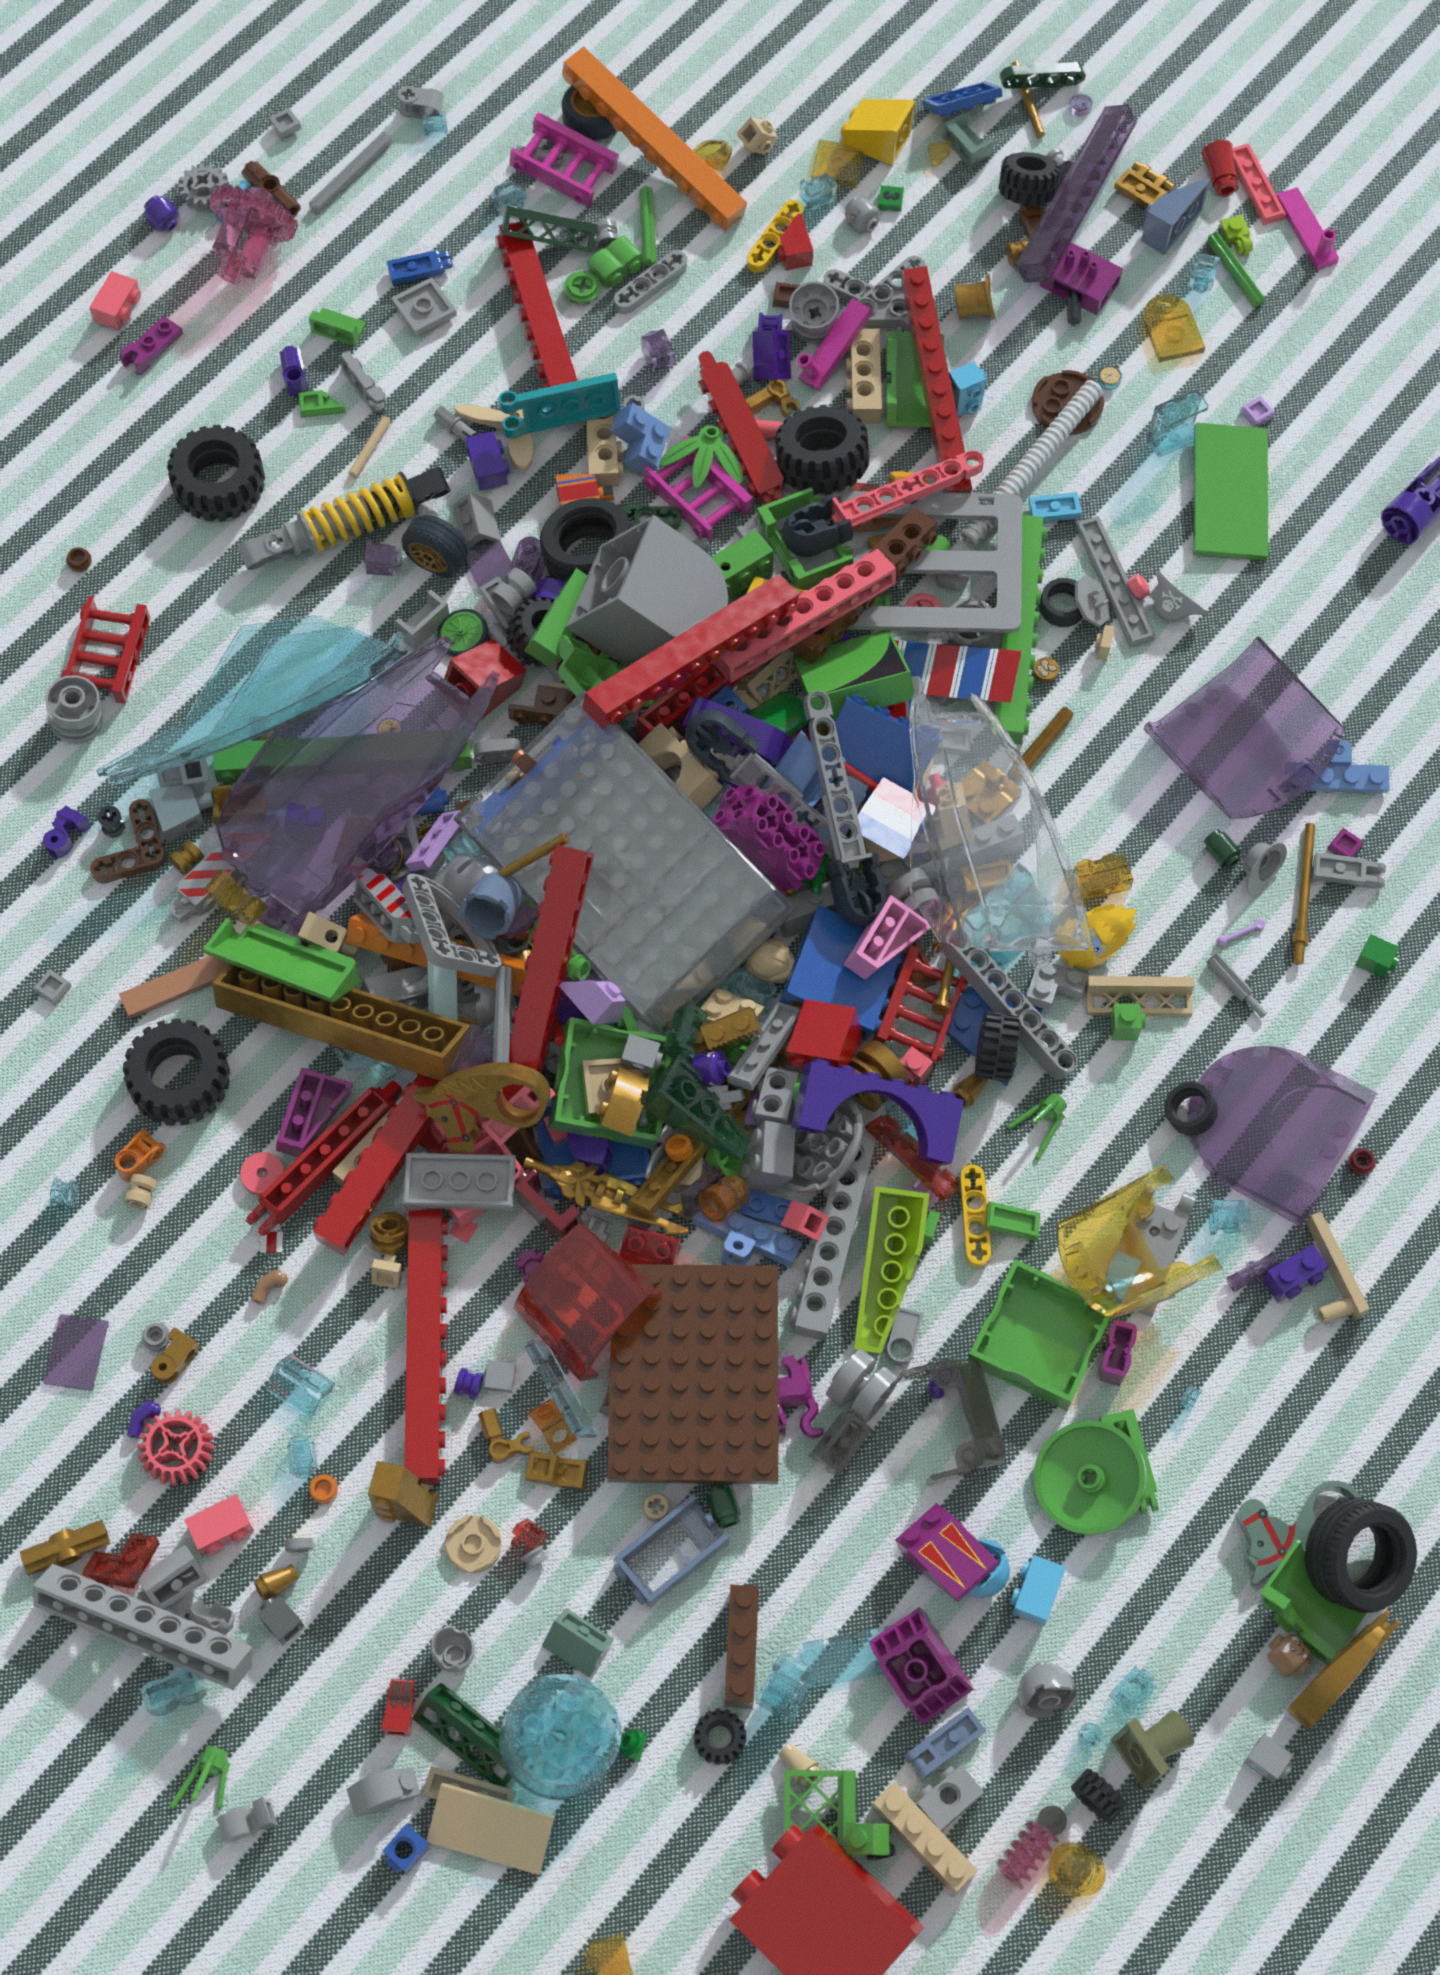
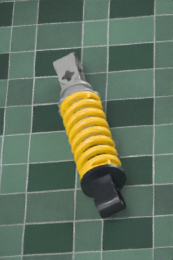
[237,467,451,570]

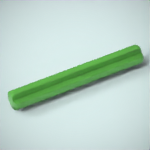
[639,186,657,267]
[1207,232,1265,307]

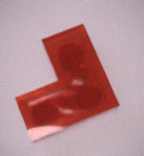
[81,1533,160,1589]

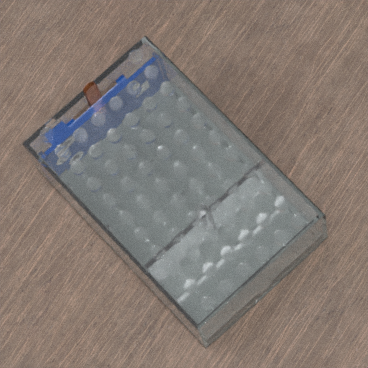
[454,691,796,1036]

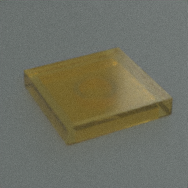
[811,139,864,188]

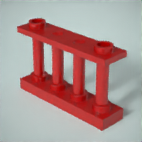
[61,596,151,704]
[873,945,969,1065]

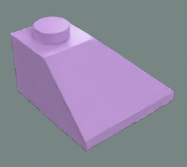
[559,980,626,1025]

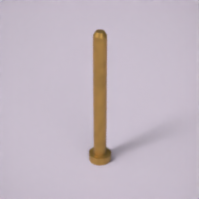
[931,916,965,1015]

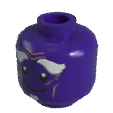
[689,1051,731,1086]

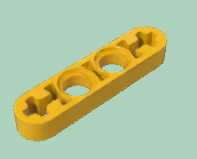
[747,200,804,273]
[959,1164,991,1269]

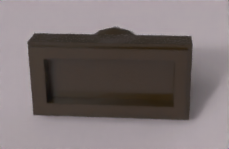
[504,1127,545,1171]

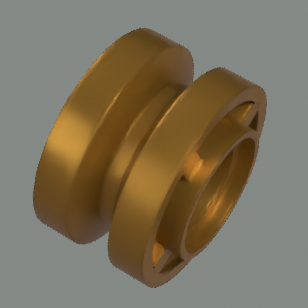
[370,1212,408,1254]

